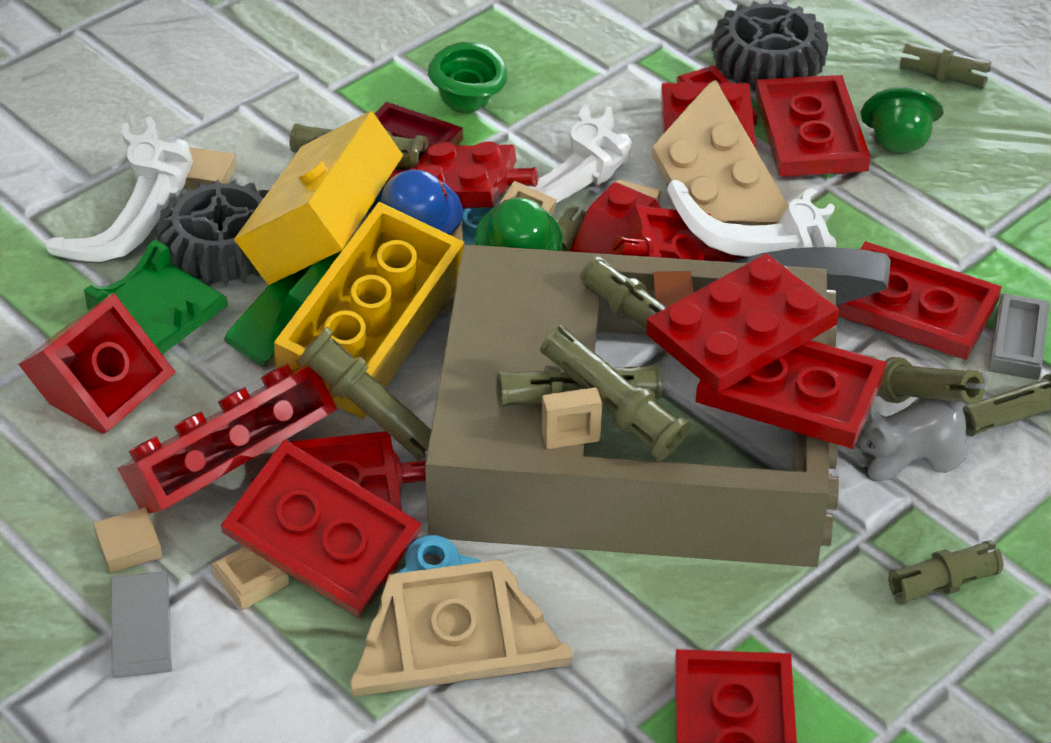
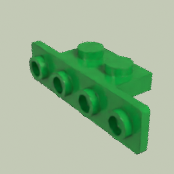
[224,235,353,367]

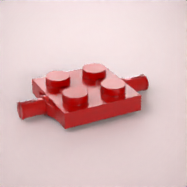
[385,141,538,208]
[612,205,746,262]
[251,431,426,511]

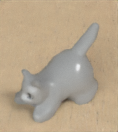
[855,371,989,481]

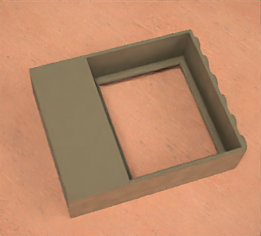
[425,245,839,567]

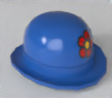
[366,170,464,235]

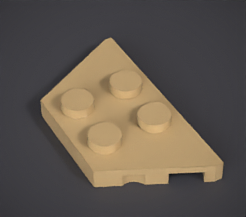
[652,80,788,226]
[351,559,572,697]

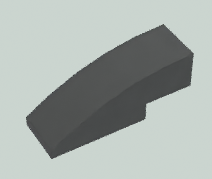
[733,247,891,306]

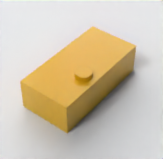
[234,110,403,285]
[274,202,465,420]

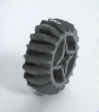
[712,0,829,91]
[156,178,269,287]

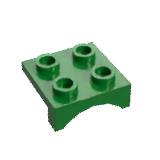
[84,239,228,354]

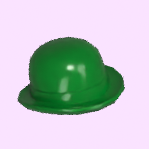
[428,42,507,113]
[860,87,944,153]
[475,197,563,251]

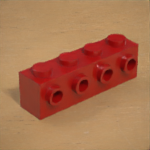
[117,363,338,514]

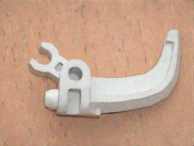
[494,105,632,207]
[46,116,193,262]
[666,180,836,257]

